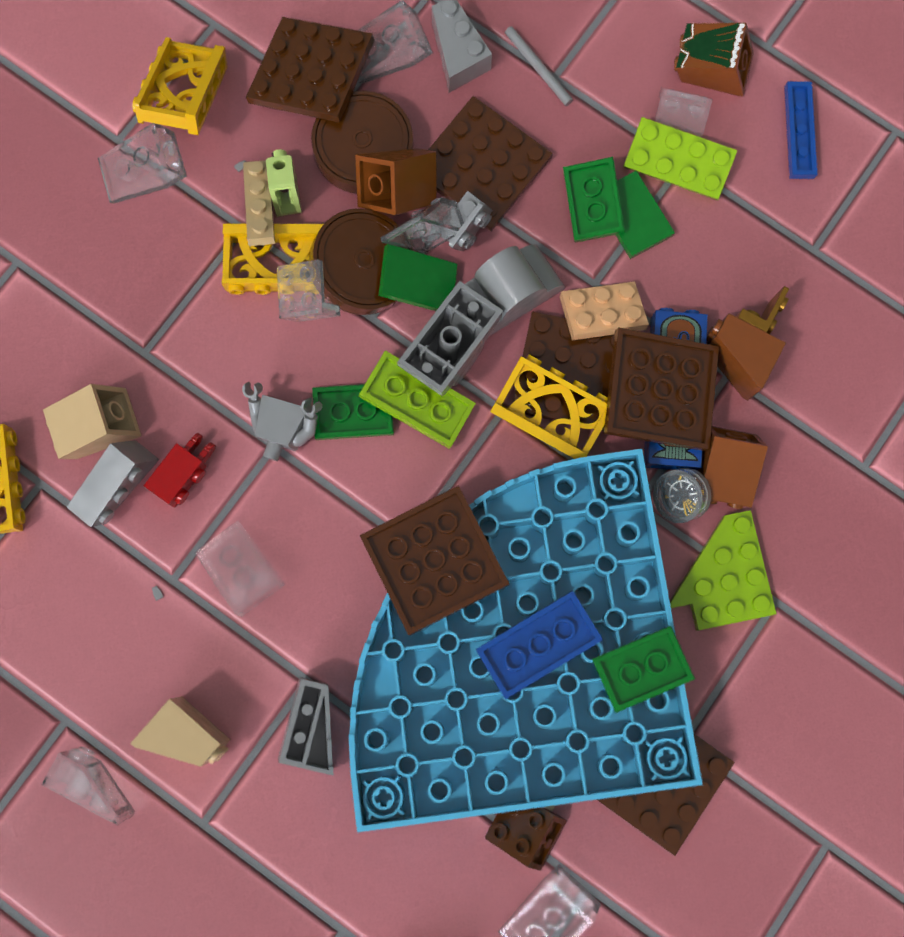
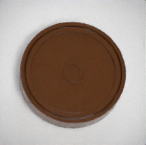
[311,91,413,194]
[309,208,413,315]

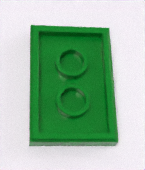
[563,157,625,243]
[616,171,675,259]
[378,244,458,311]
[312,384,394,440]
[592,626,695,713]

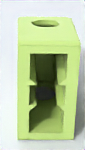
[266,149,302,216]

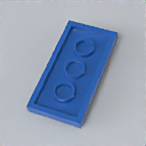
[476,591,603,700]

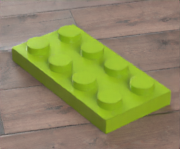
[623,117,738,200]
[358,350,476,449]

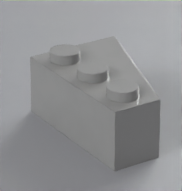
[432,0,492,93]
[67,440,159,527]
[278,677,334,776]

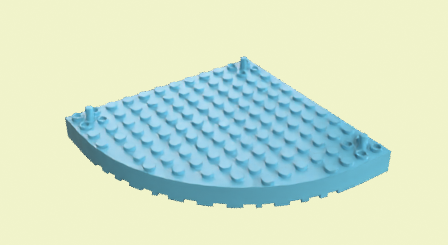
[349,449,703,833]

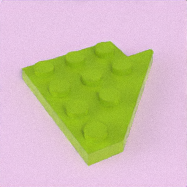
[670,510,776,631]

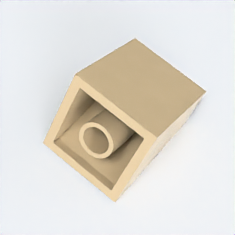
[43,384,141,459]
[130,697,231,766]

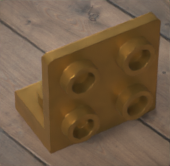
[736,286,789,334]

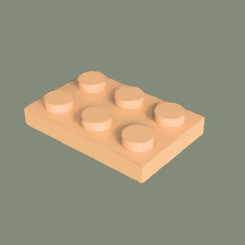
[560,282,649,340]

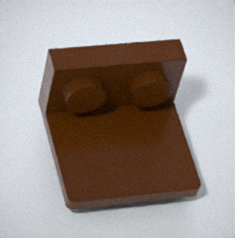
[485,807,567,871]

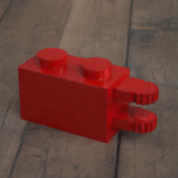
[143,433,216,508]

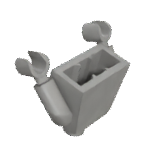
[242,382,322,462]

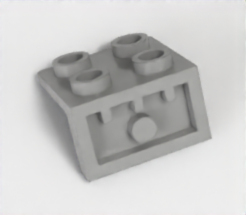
[437,191,493,252]

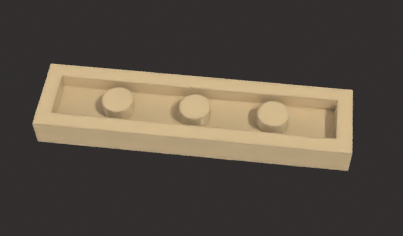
[243,160,275,246]

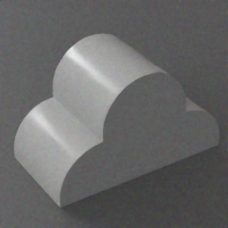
[465,244,565,336]
[397,281,503,396]

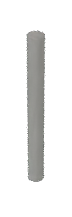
[505,26,573,106]

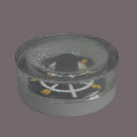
[653,468,711,523]

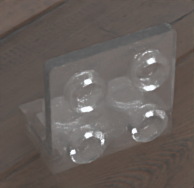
[655,87,713,138]
[277,259,340,322]

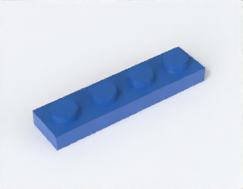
[784,81,818,179]

